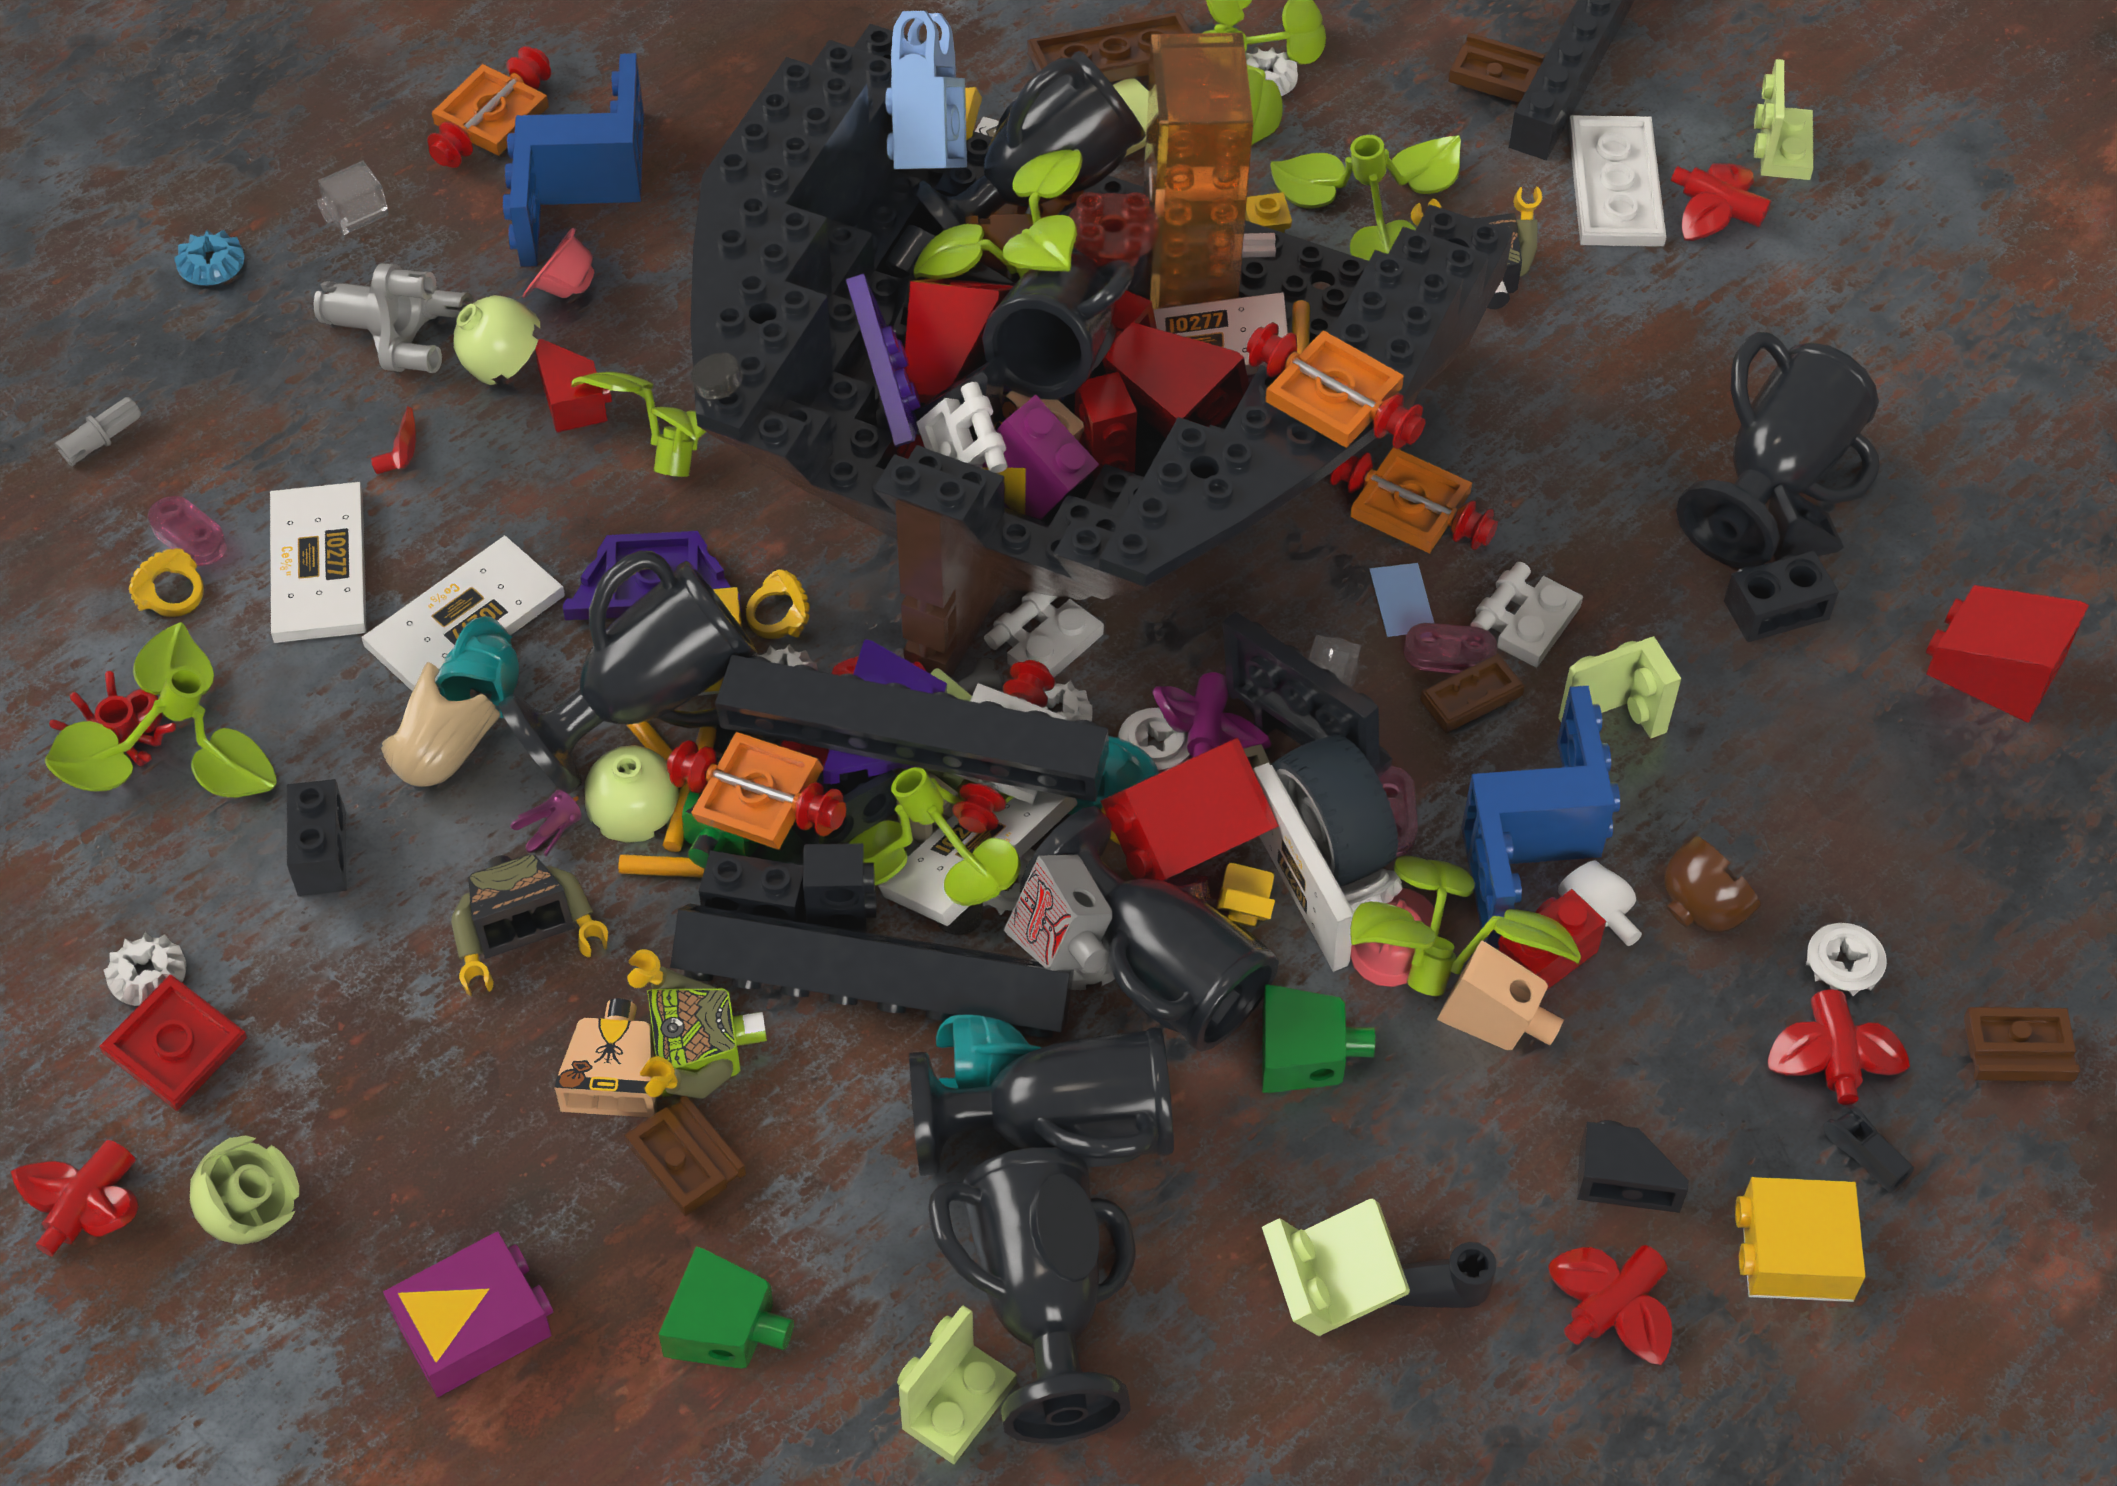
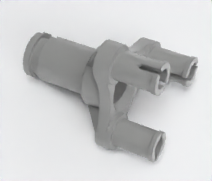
[313,263,474,373]

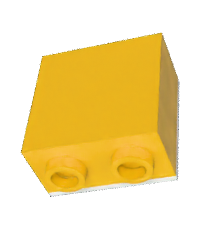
[1735,1177,1865,1302]

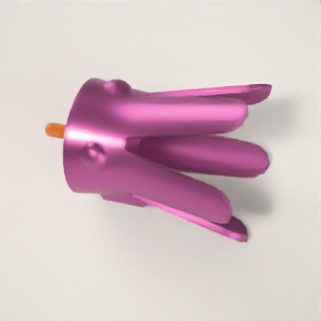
[510,790,581,857]

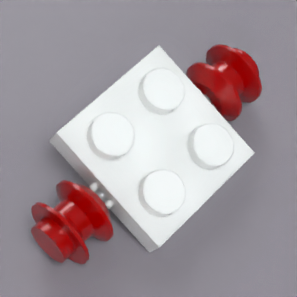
[952,660,1067,833]

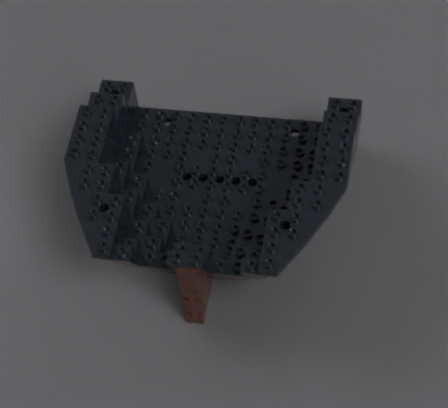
[690,24,1513,678]

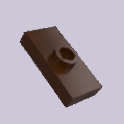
[1420,653,1525,733]

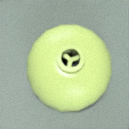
[453,295,540,385]
[584,745,679,843]
[190,1136,299,1245]

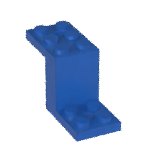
[503,53,644,267]
[1461,686,1620,948]

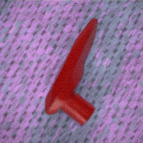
[371,406,416,474]

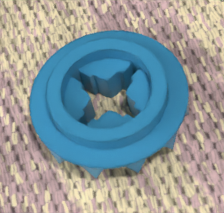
[174,229,245,286]

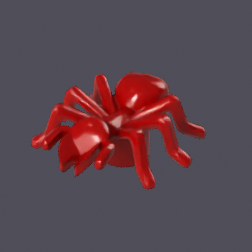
[49,671,176,766]

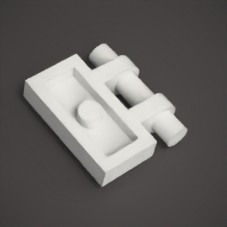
[916,382,1008,473]
[1471,562,1583,668]
[984,592,1104,677]

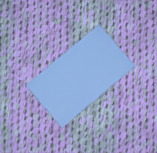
[1369,563,1436,637]

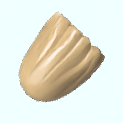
[381,662,501,787]

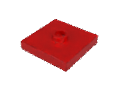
[99,974,247,1111]

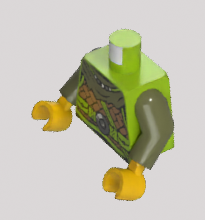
[627,949,767,1099]

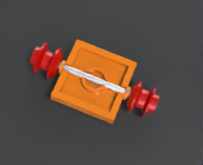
[427,46,551,168]
[1246,322,1426,449]
[1329,447,1498,554]
[667,732,846,850]

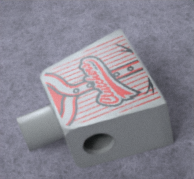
[1004,855,1112,973]

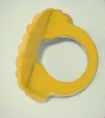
[129,548,204,617]
[746,569,810,639]

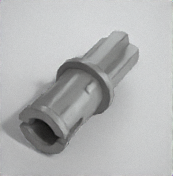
[55,397,141,466]

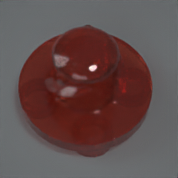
[1069,192,1159,267]

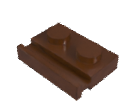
[1448,33,1545,103]
[1964,1007,2080,1081]
[625,1096,746,1216]

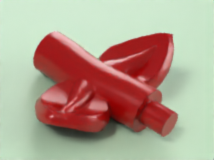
[1671,163,1772,241]
[1768,989,1910,1105]
[11,1140,139,1257]
[1548,1245,1672,1366]

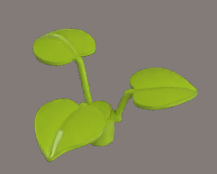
[1199,0,1326,146]
[1270,135,1461,261]
[914,149,1083,279]
[571,372,706,477]
[44,622,277,798]
[848,767,1021,906]
[1350,856,1581,996]

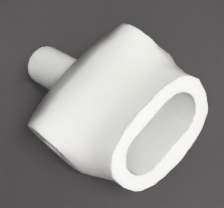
[1558,860,1642,946]

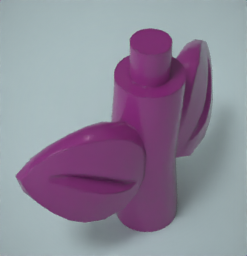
[1152,672,1272,757]

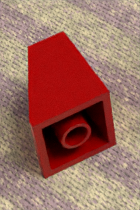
[904,278,1013,403]
[1102,322,1249,438]
[1926,585,2089,723]
[1100,737,1279,881]

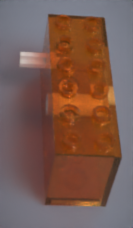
[1142,32,1276,310]

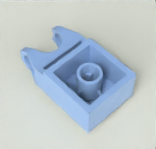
[886,11,967,169]

